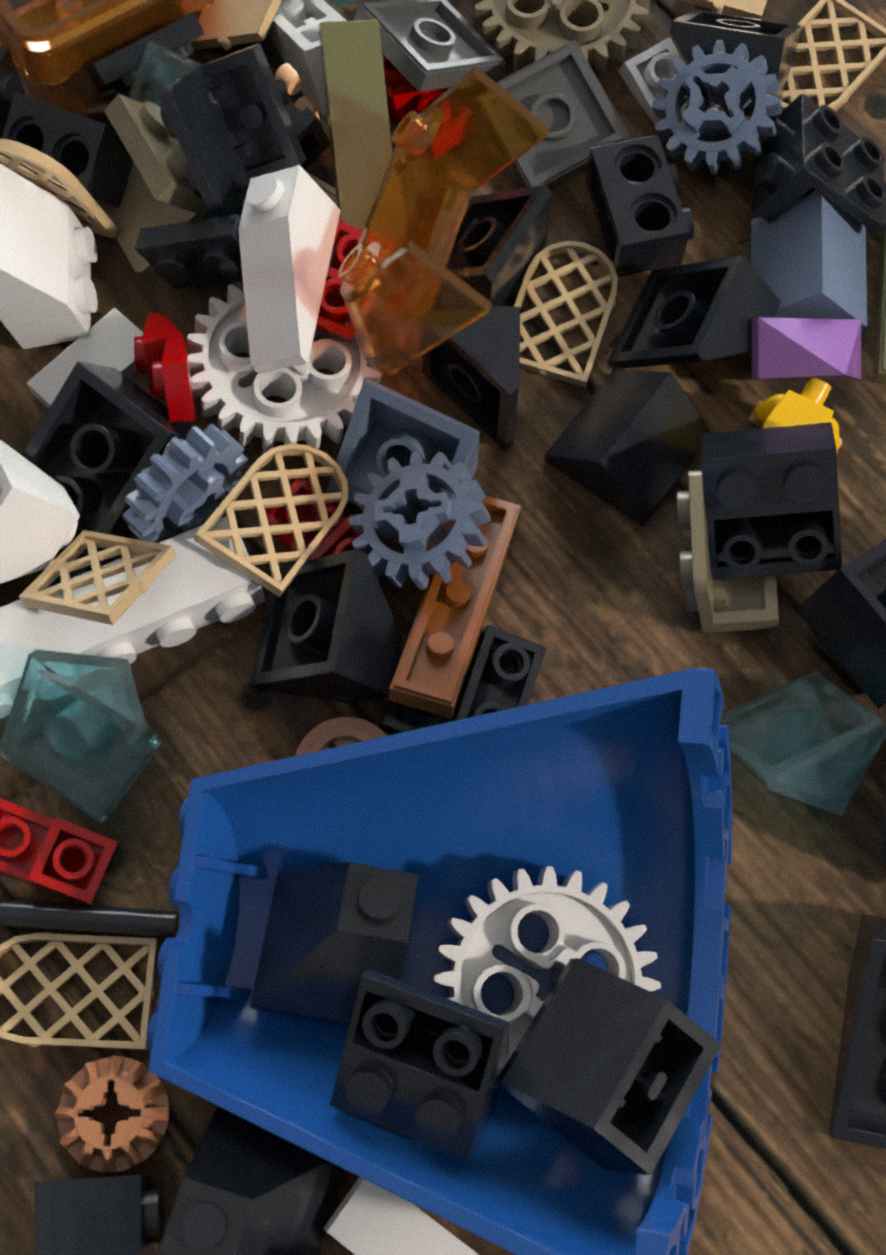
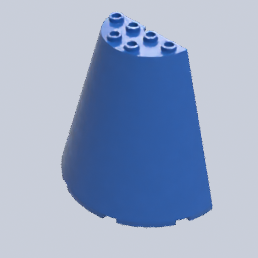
[147,668,733,1255]

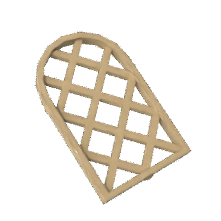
[781,0,886,111]
[0,138,118,239]
[514,241,618,388]
[194,443,349,597]
[0,932,159,1050]

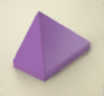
[752,317,861,380]

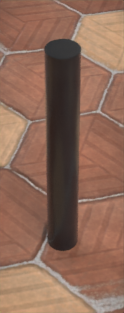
[0,899,179,938]

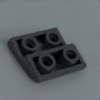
[378,624,546,734]

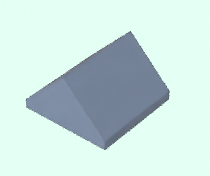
[749,191,868,334]
[326,379,480,506]

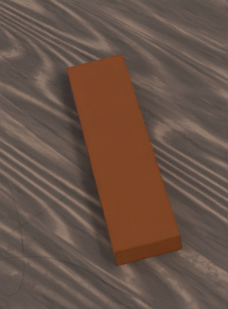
[388,495,522,719]

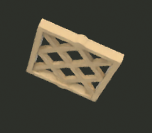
[19,530,176,625]

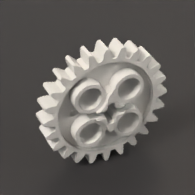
[187,284,382,456]
[431,866,661,1095]

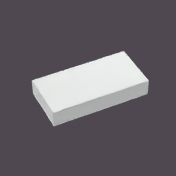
[26,307,143,409]

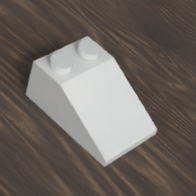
[0,164,98,349]

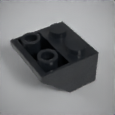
[701,422,842,579]
[496,958,722,1175]
[330,969,509,1160]

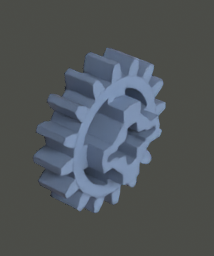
[652,40,782,174]
[122,424,248,543]
[349,450,490,590]

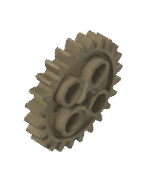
[472,0,650,75]

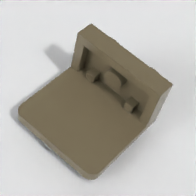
[96,94,209,274]
[677,470,780,633]

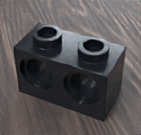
[0,92,133,206]
[586,135,694,277]

